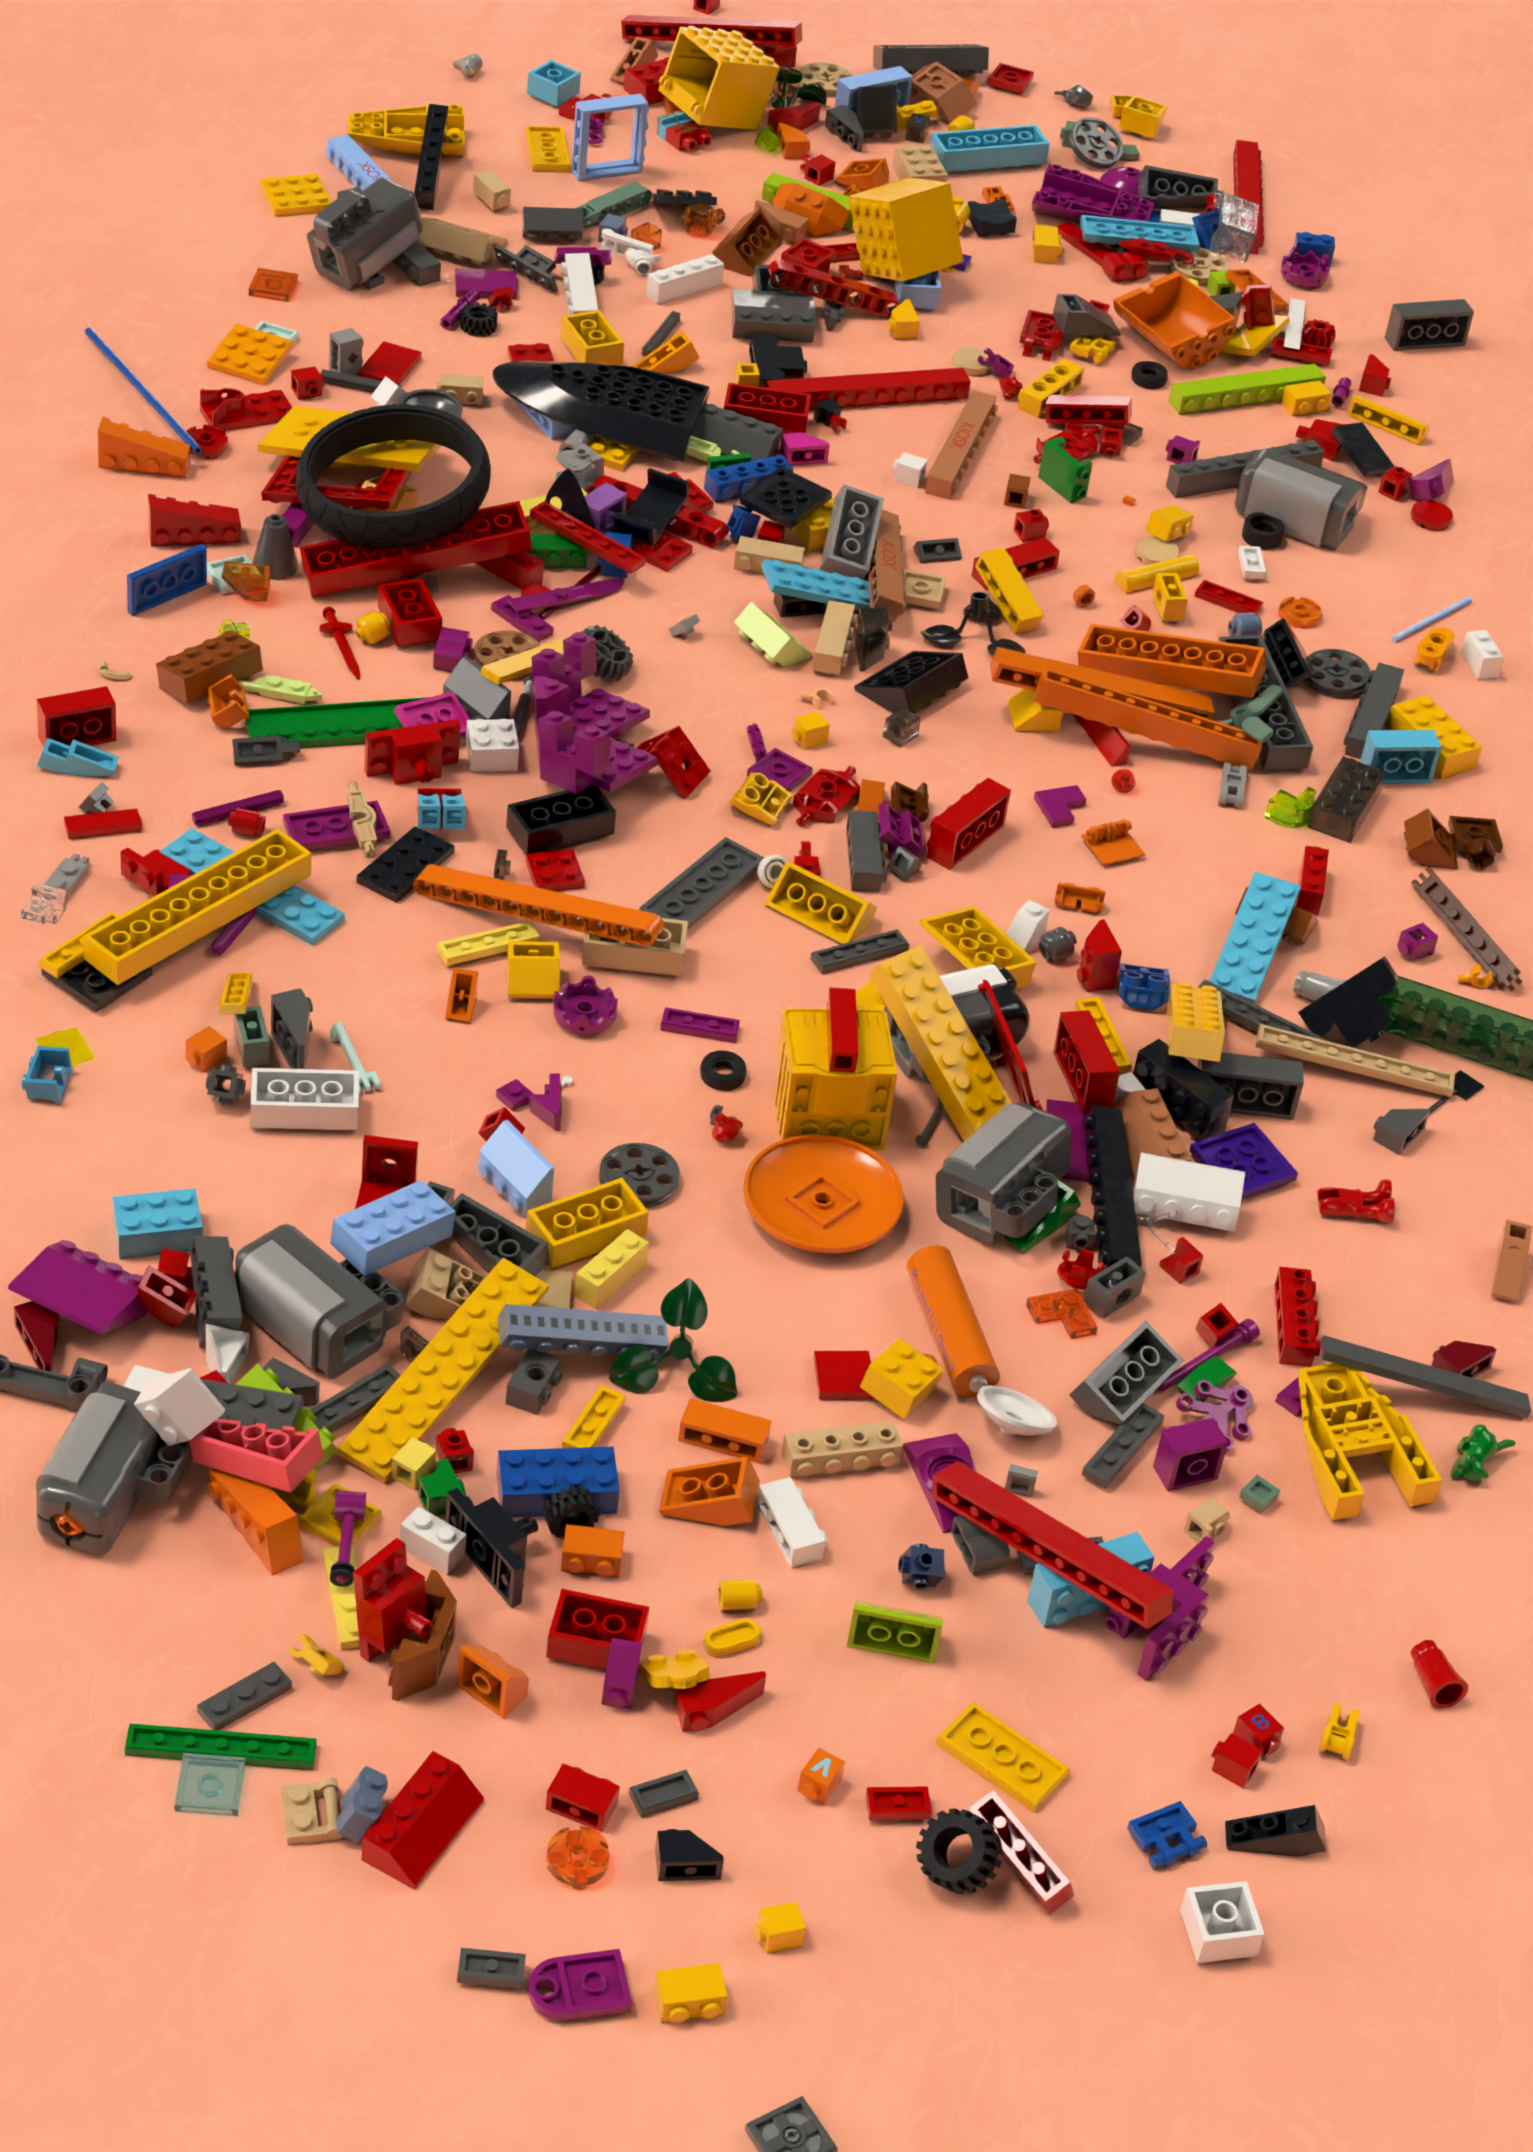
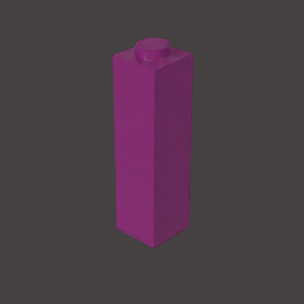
[282,484,321,548]

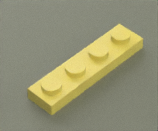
[437,921,540,966]
[323,1546,360,1650]

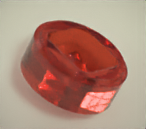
[1111,769,1136,793]

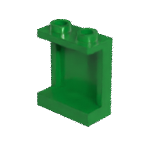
[1038,436,1093,503]

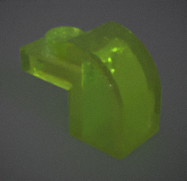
[1265,786,1317,828]

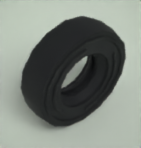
[1131,361,1168,389]
[700,1050,747,1090]

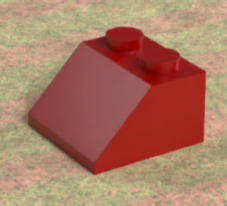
[1077,919,1122,992]

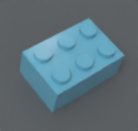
[1359,730,1442,784]
[112,1188,203,1259]

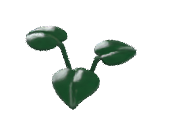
[770,67,827,109]
[609,1278,738,1402]

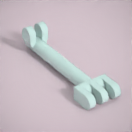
[330,1022,381,1094]

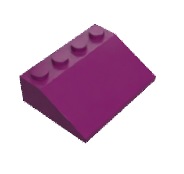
[8,1240,148,1335]

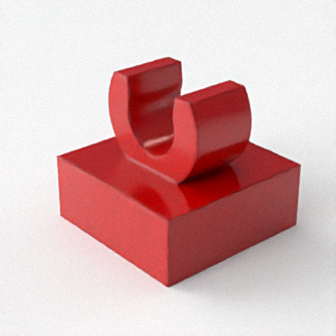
[488,286,514,312]

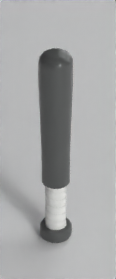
[511,675,533,739]

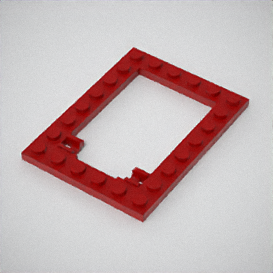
[261,455,413,510]

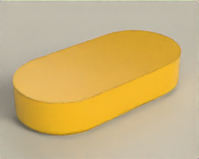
[703,1619,761,1658]

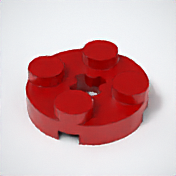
[184,425,228,460]

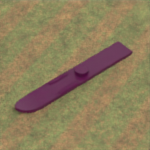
[507,578,625,613]

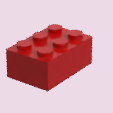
[378,578,443,647]
[37,686,117,746]
[546,1588,650,1670]

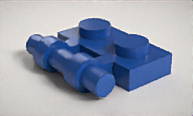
[1127,1801,1207,1868]

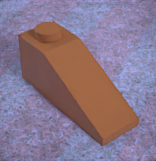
[610,37,658,83]
[754,200,809,244]

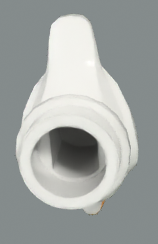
[623,248,661,275]

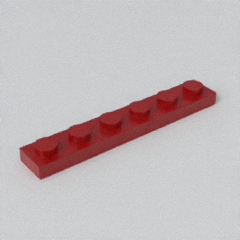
[529,501,646,574]

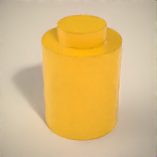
[718,1579,763,1611]

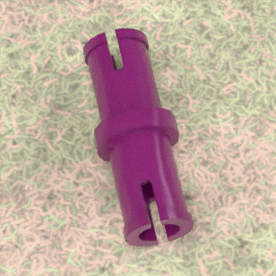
[1331,377,1351,407]

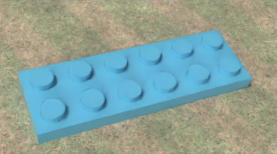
[1080,215,1199,253]
[761,559,870,613]
[1209,871,1301,1004]

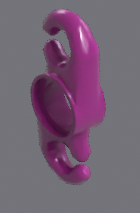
[588,118,603,144]

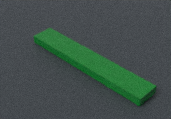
[125,1723,317,1770]

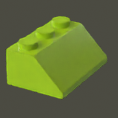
[846,1600,943,1664]

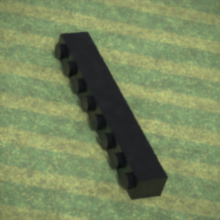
[1082,1104,1142,1269]

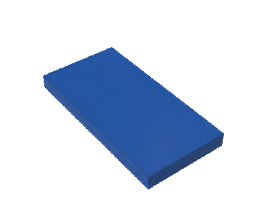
[127,544,207,616]

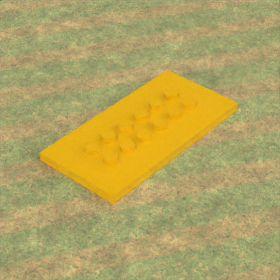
[257,406,441,472]

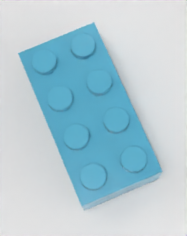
[1027,1531,1155,1628]

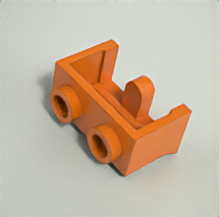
[208,674,250,729]

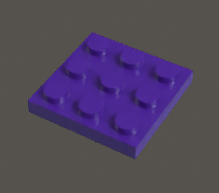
[1189,1123,1298,1198]

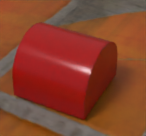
[559,97,581,120]

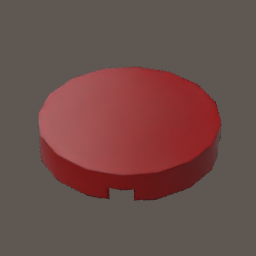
[1410,500,1453,531]

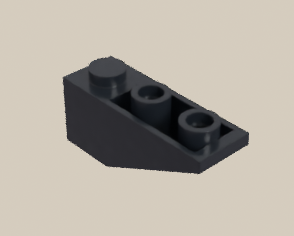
[1225,1805,1327,1857]

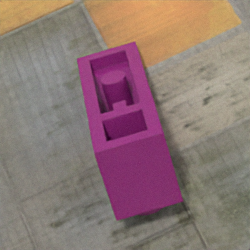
[1408,459,1454,500]

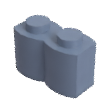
[336,1766,388,1843]

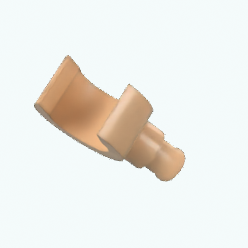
[801,688,833,709]

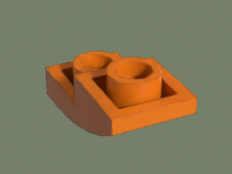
[982,186,1014,211]

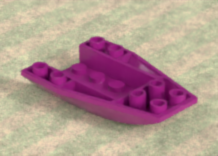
[1032,164,1155,224]

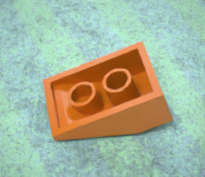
[659,1456,760,1526]

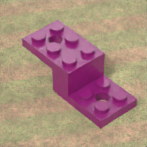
[1137,1536,1215,1681]

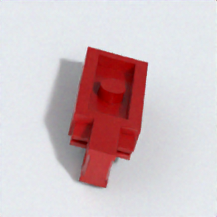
[669,472,714,512]

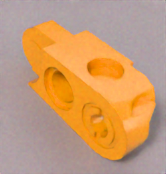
[1413,626,1455,671]

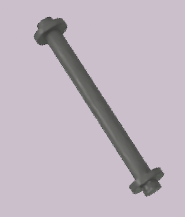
[915,1097,944,1146]

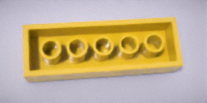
[1166,982,1225,1062]

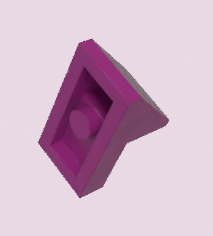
[528,1073,562,1131]

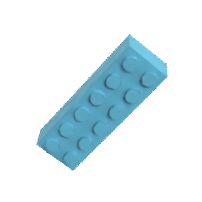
[930,125,1050,173]

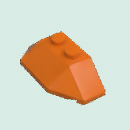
[773,183,850,237]

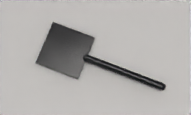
[1427,1070,1484,1113]

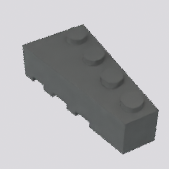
[449,1193,549,1276]

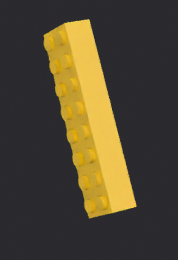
[869,944,1012,1141]

